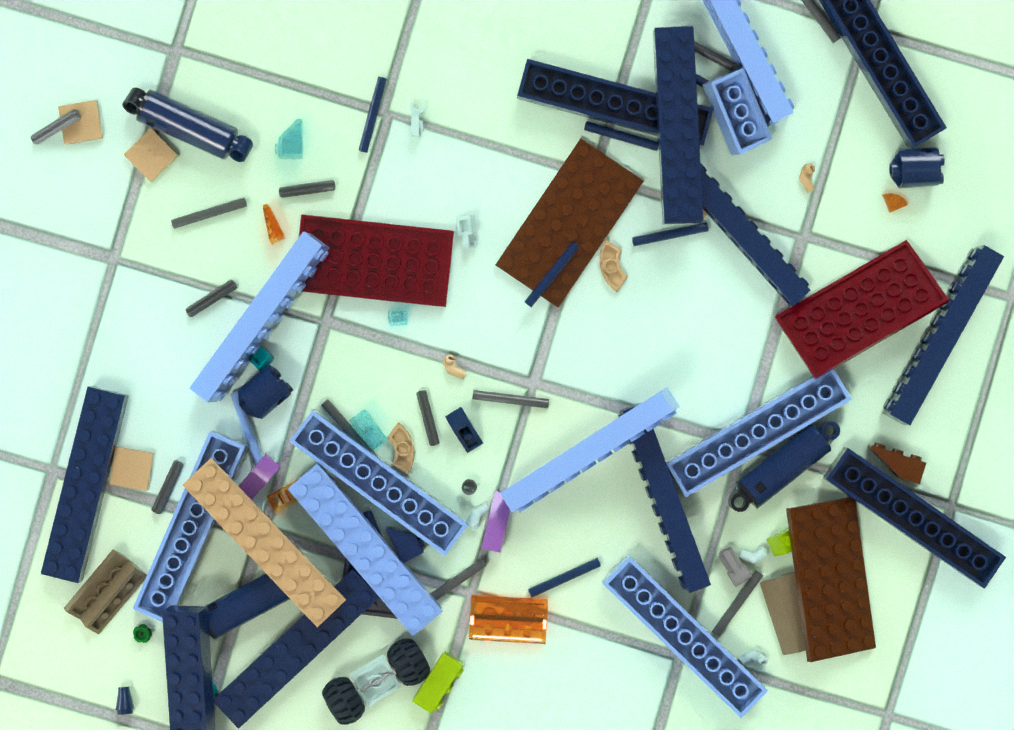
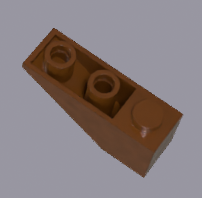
[867,442,926,485]

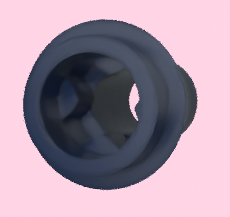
[115,687,135,715]

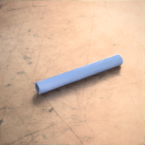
[230,392,262,465]

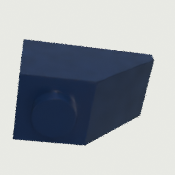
[445,407,483,453]
[386,526,426,563]

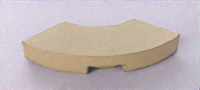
[599,240,628,292]
[387,422,414,475]

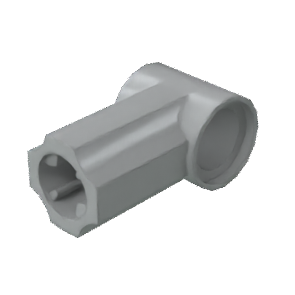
[717,546,752,587]

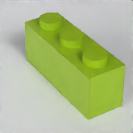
[412,651,464,714]

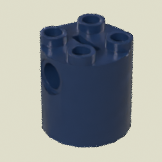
[889,147,945,189]
[237,365,294,419]

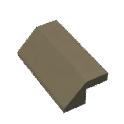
[64,549,147,634]
[760,571,805,655]

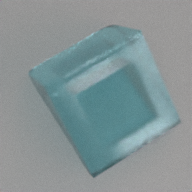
[388,310,408,326]

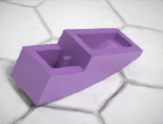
[239,453,281,500]
[481,491,510,553]

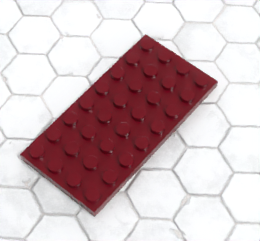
[299,214,454,307]
[775,240,949,380]

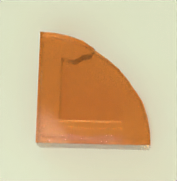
[882,193,908,213]

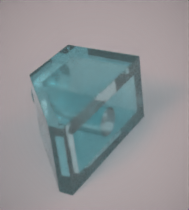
[275,119,303,159]
[349,409,388,450]

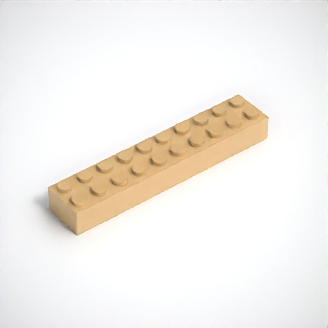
[183,458,346,627]

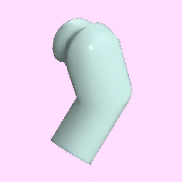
[467,503,490,530]
[738,546,767,564]
[739,649,768,666]

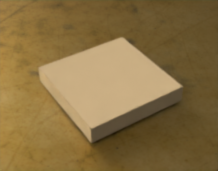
[58,100,104,145]
[123,128,178,183]
[109,446,154,491]

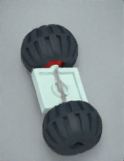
[322,638,430,725]

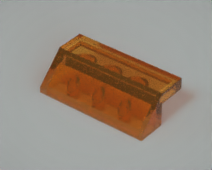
[469,595,548,644]

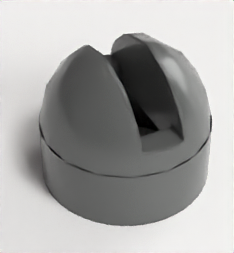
[461,479,477,495]

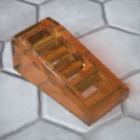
[262,204,286,245]
[267,479,298,513]

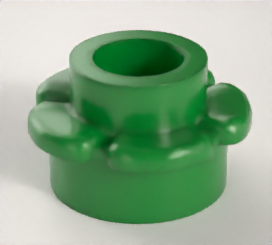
[133,624,152,643]

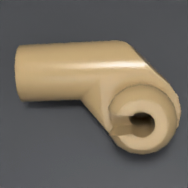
[799,164,815,193]
[443,354,467,379]

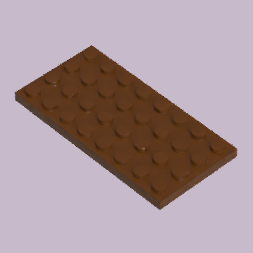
[495,138,644,308]
[786,497,876,662]

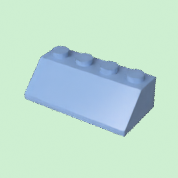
[702,68,772,155]

